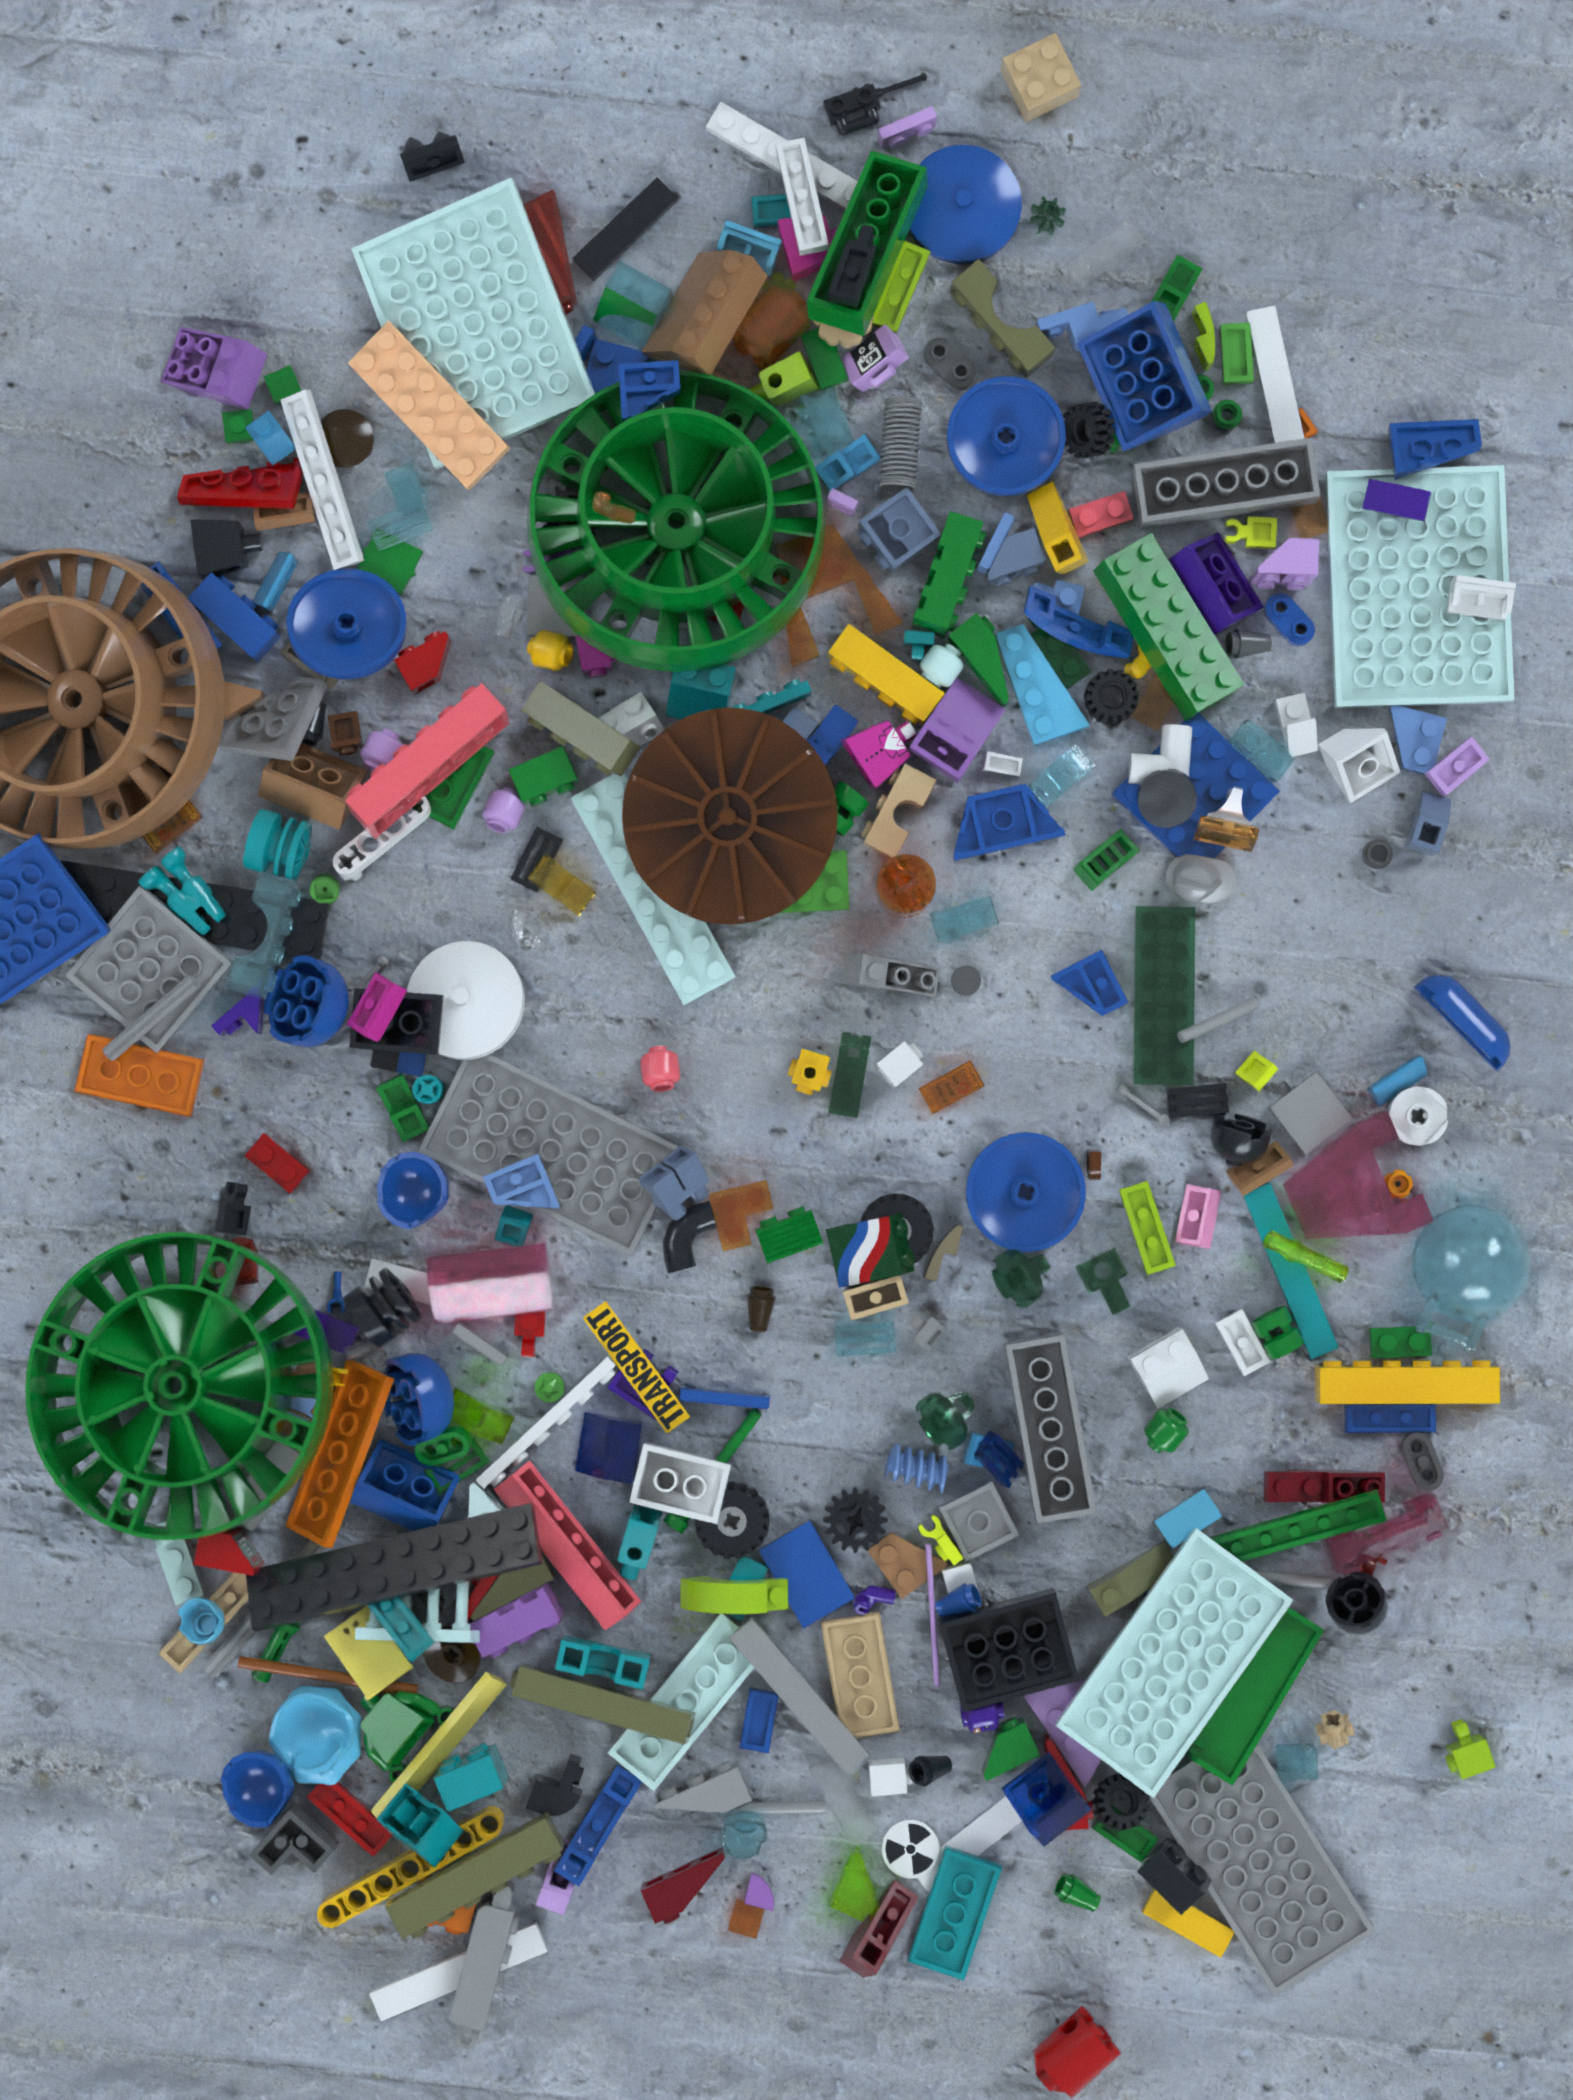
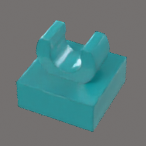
[903,630,935,661]

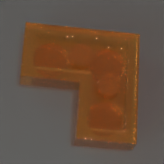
[709,1180,774,1252]

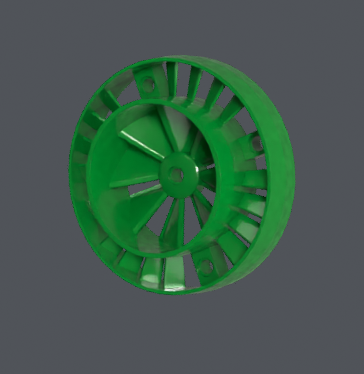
[527,371,825,672]
[25,1232,333,1540]

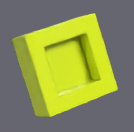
[1235,1051,1278,1091]

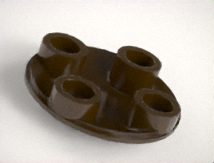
[320,409,374,468]

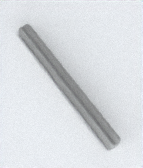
[204,1540,327,1678]

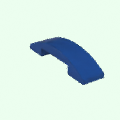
[1023,586,1134,658]
[553,1765,642,1887]

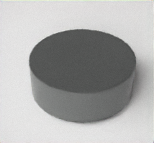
[951,966,981,996]

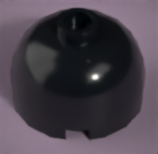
[1211,1113,1273,1166]
[1325,1571,1388,1635]

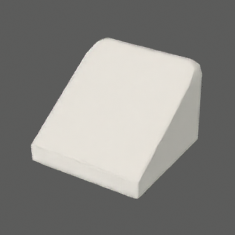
[942,1560,978,1594]

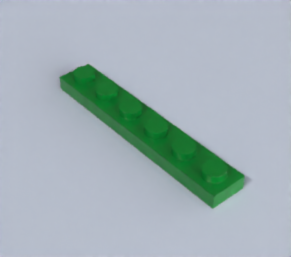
[1209,1490,1387,1562]

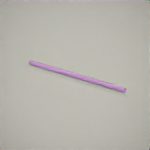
[925,1544,940,1686]

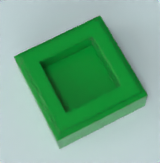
[263,365,302,406]

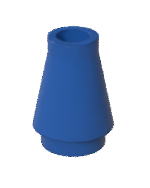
[935,1583,982,1618]

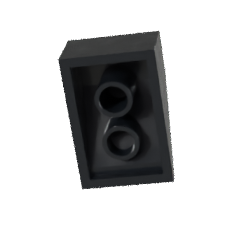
[349,988,444,1055]

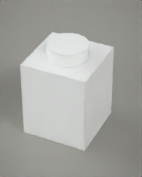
[868,1758,912,1796]

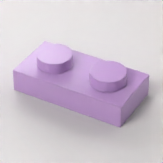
[877,106,937,149]
[1425,736,1490,797]

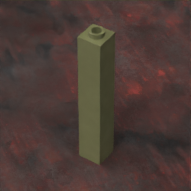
[510,1664,696,1745]

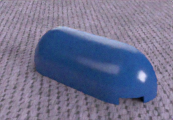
[1414,975,1510,1072]

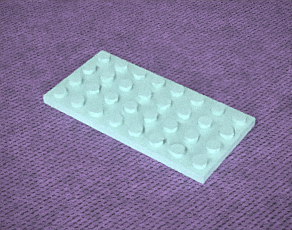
[1055,1527,1293,1798]

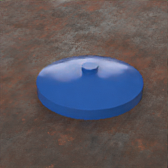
[909,145,1022,265]
[947,376,1066,496]
[286,569,407,679]
[966,1132,1086,1252]

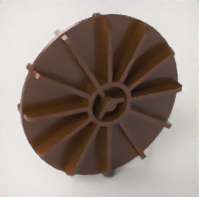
[622,708,838,925]

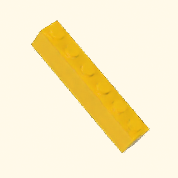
[1315,1360,1500,1404]

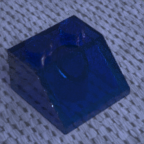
[575,1412,643,1484]
[1001,1752,1092,1847]

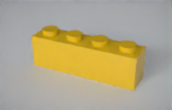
[827,624,945,726]

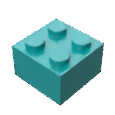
[433,1742,509,1812]

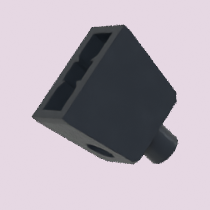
[190,519,263,581]

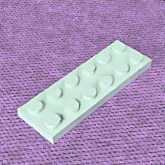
[608,1614,754,1791]

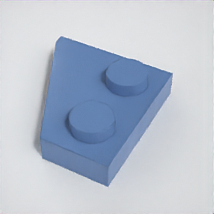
[1389,705,1447,775]
[483,1154,561,1209]

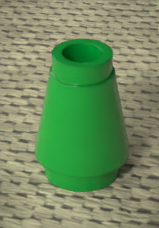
[1054,1873,1101,1912]

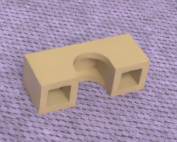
[861,764,936,861]

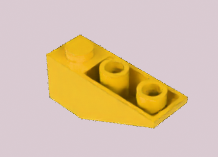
[1027,481,1089,575]

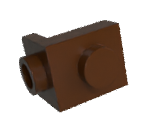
[327,711,364,755]

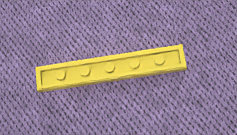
[371,1672,507,1818]

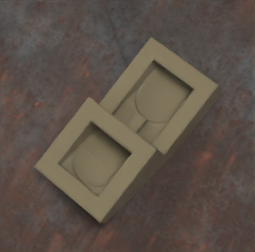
[924,1225,963,1281]

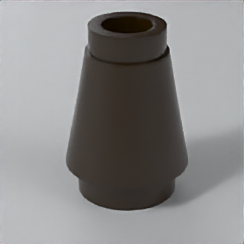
[747,1286,776,1332]

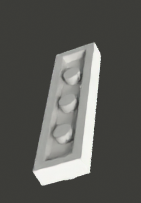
[775,138,829,256]

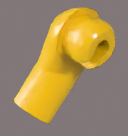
[1124,644,1152,679]

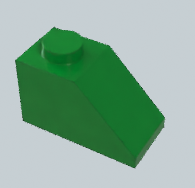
[982,1716,1040,1781]

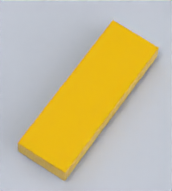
[1141,1889,1235,1958]

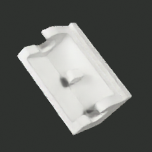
[1446,575,1516,621]

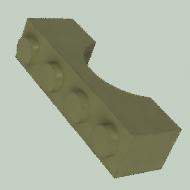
[950,259,1056,378]

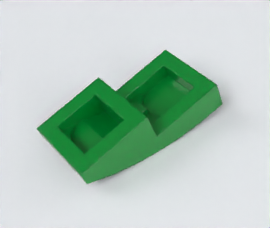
[1151,255,1203,322]
[376,1072,429,1142]

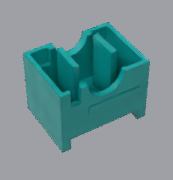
[376,1783,463,1868]

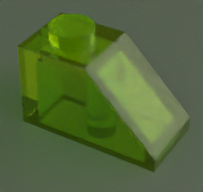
[452,1388,515,1444]
[830,1845,878,1922]

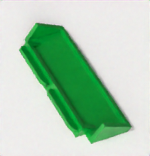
[1184,1607,1324,1786]

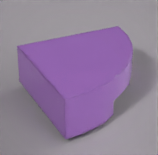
[744,1872,774,1911]

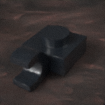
[215,1181,251,1236]

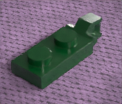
[1028,618,1091,690]

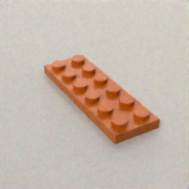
[285,1358,395,1548]

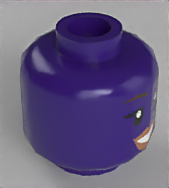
[960,1702,1004,1733]

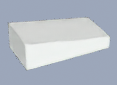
[982,751,1023,777]

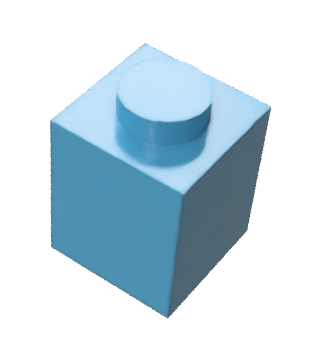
[245,411,296,466]

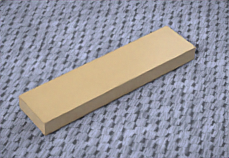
[158,1572,249,1674]

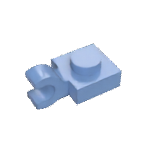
[1033,580,1085,615]

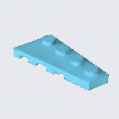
[995,624,1090,746]

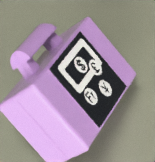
[841,324,909,392]

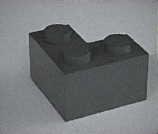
[249,1802,340,1876]

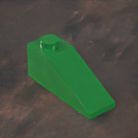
[947,613,1009,707]

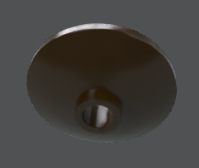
[423,1627,481,1683]

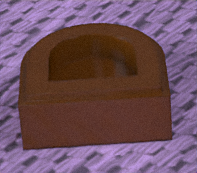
[1087,1149,1101,1180]

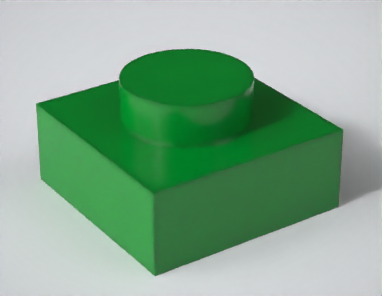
[222,409,254,444]

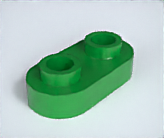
[415,1426,472,1466]

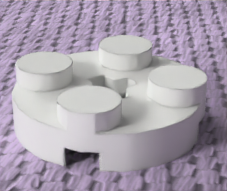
[1386,1087,1448,1146]

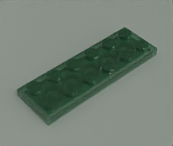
[1133,906,1195,1085]

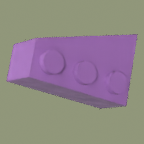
[468,1582,564,1658]

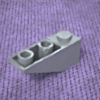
[842,954,940,997]
[655,1761,752,1813]

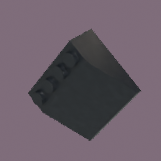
[938,1588,1080,1712]

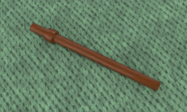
[237,1656,418,1694]

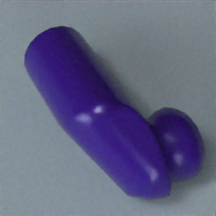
[853,1585,896,1615]

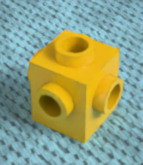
[787,1049,832,1096]

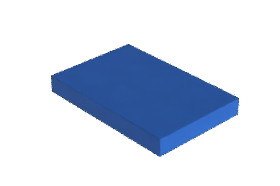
[758,1520,855,1629]

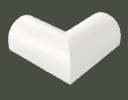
[1128,724,1192,784]

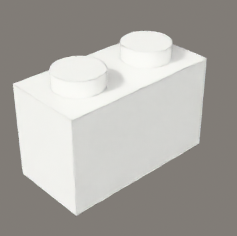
[875,1041,924,1089]

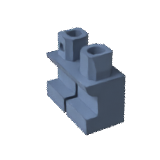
[638,1146,709,1220]

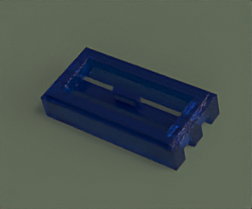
[974,1430,1024,1488]

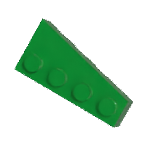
[911,511,987,639]

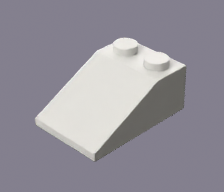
[629,1443,731,1524]

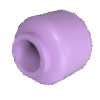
[360,728,402,771]
[482,787,525,833]

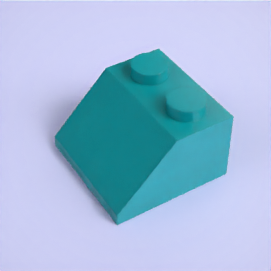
[665,665,737,720]

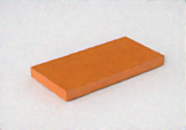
[74,1034,205,1117]

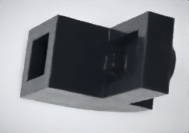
[526,1754,584,1816]

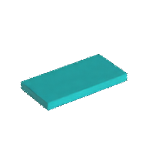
[907,1845,1002,1981]

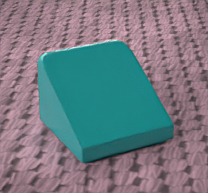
[494,1206,533,1249]

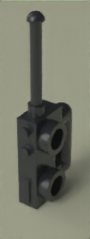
[823,73,927,136]

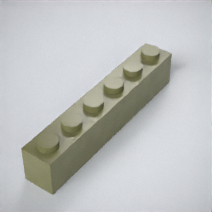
[385,1812,565,1939]

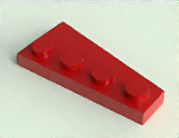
[177,458,303,509]

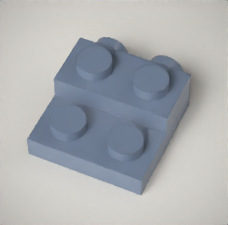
[857,487,942,573]

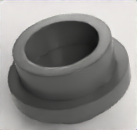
[1362,839,1393,869]

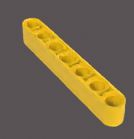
[317,1806,505,1928]

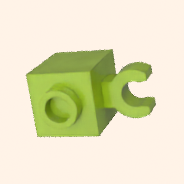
[1445,1719,1496,1780]

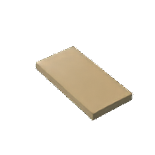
[821,1611,900,1739]

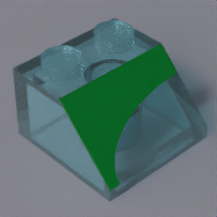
[593,261,673,349]

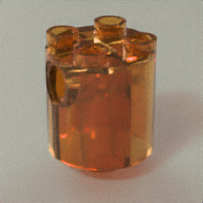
[732,283,811,371]
[875,854,936,918]

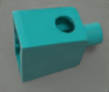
[617,1504,663,1580]

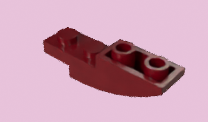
[1263,1470,1385,1503]

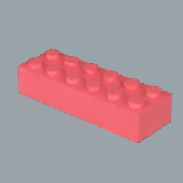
[345,683,509,839]

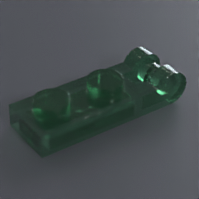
[828,1031,872,1118]

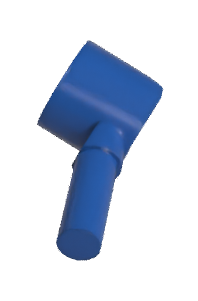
[327,1272,346,1314]

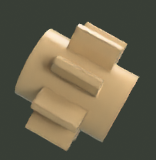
[1315,1710,1354,1749]

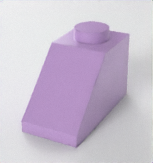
[536,1838,575,1915]

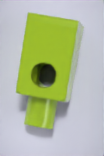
[748,351,819,407]

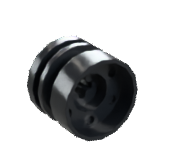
[343,1268,422,1348]

